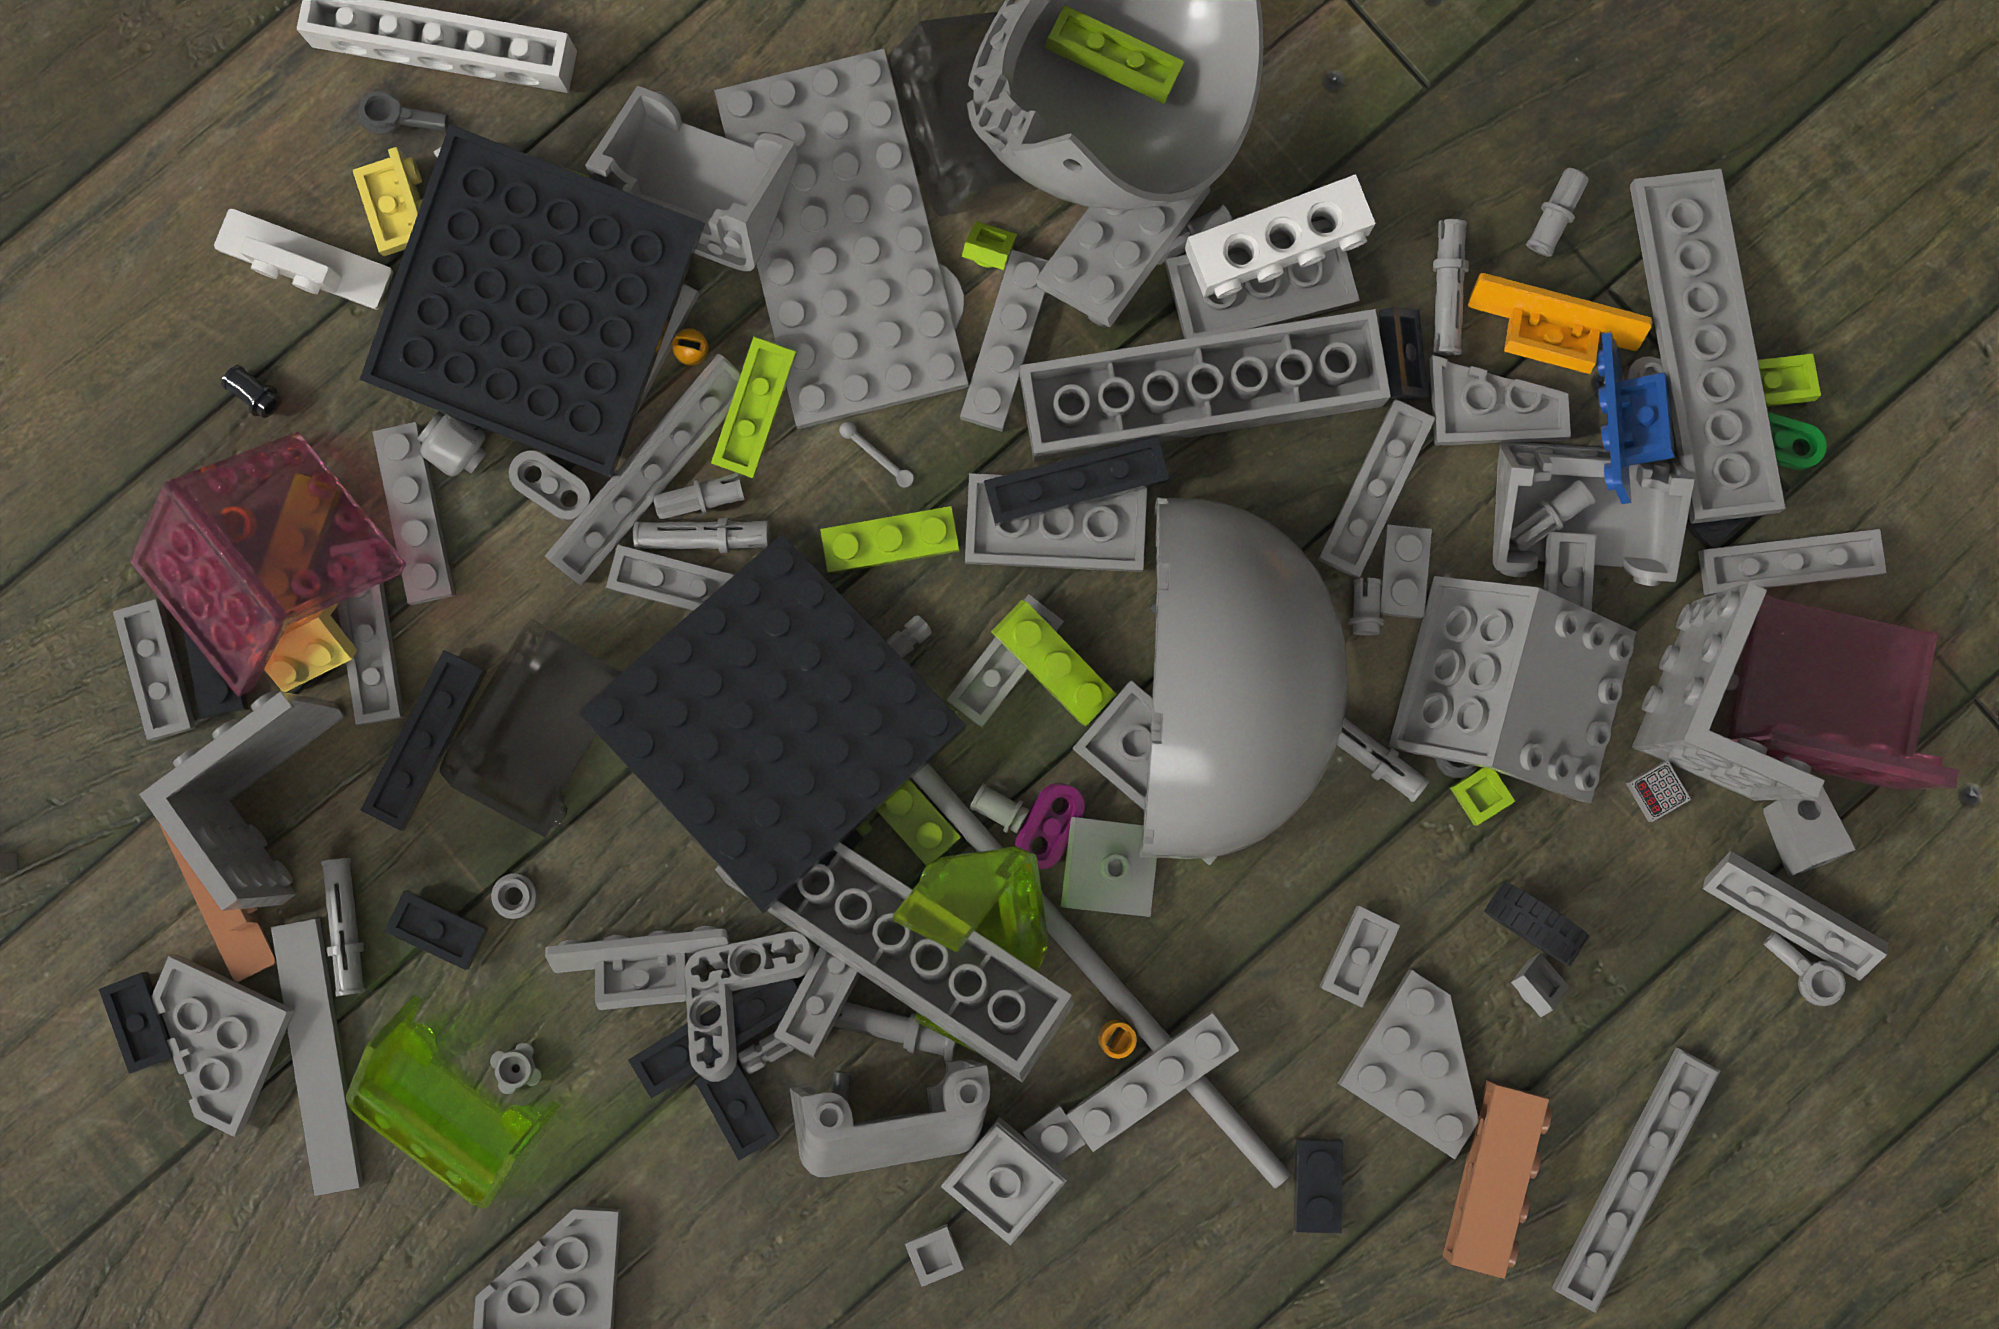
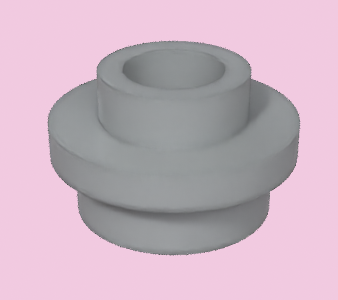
[491,874,537,919]

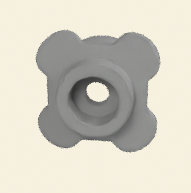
[490,1042,542,1094]

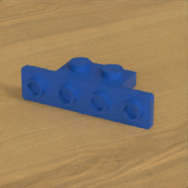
[1596,332,1675,504]

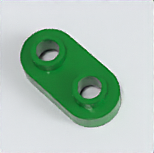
[1767,412,1827,470]

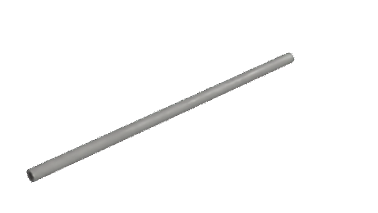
[912,763,1291,1188]

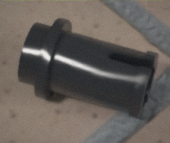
[221,365,281,418]

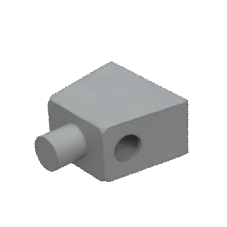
[1763,786,1856,878]

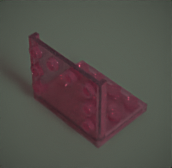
[130,431,406,697]
[1728,595,1959,791]

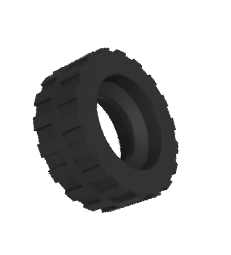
[1484,880,1590,967]

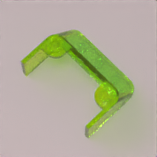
[893,846,1048,1053]
[346,995,560,1208]

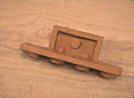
[160,824,277,982]

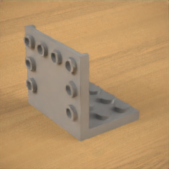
[1388,576,1636,803]
[1632,582,1825,801]
[139,691,346,911]

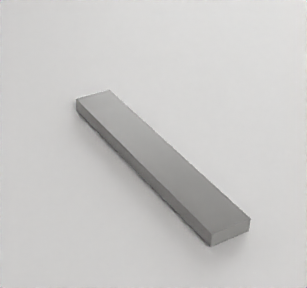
[545,354,741,586]
[271,918,364,1196]
[1552,1048,1720,1313]

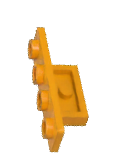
[1468,273,1652,374]

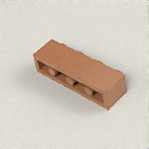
[1443,1080,1552,1279]

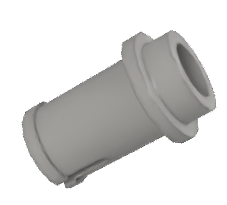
[1349,578,1384,635]
[970,783,1030,834]

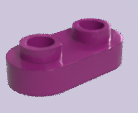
[1015,783,1085,869]

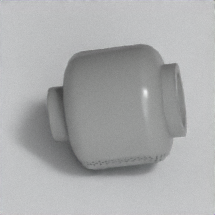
[417,411,487,476]

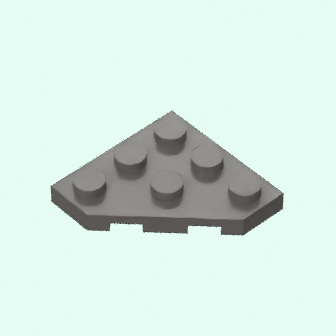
[151,954,294,1137]
[1338,969,1479,1159]
[473,1206,621,1329]

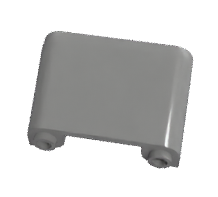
[585,86,798,271]
[1493,442,1695,586]
[790,1058,990,1177]

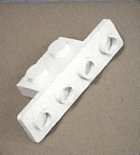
[214,209,394,310]

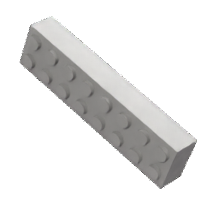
[1020,309,1391,462]
[715,843,1074,1083]

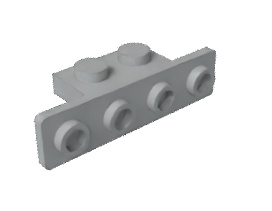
[545,926,731,1010]

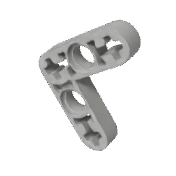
[684,932,816,1082]

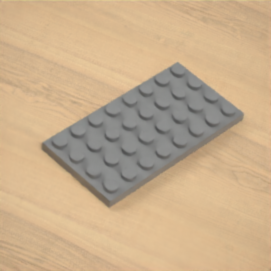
[714,49,969,429]

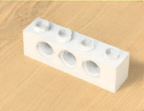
[1185,174,1376,298]

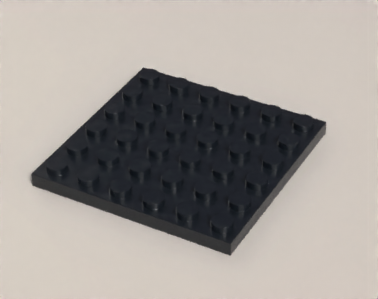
[359,124,705,477]
[578,534,966,914]

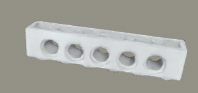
[297,0,577,93]

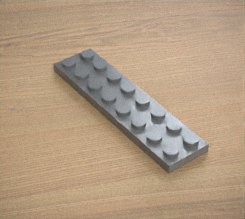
[1630,169,1786,524]

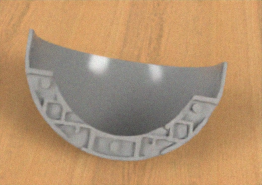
[967,0,1264,209]
[1140,497,1348,859]

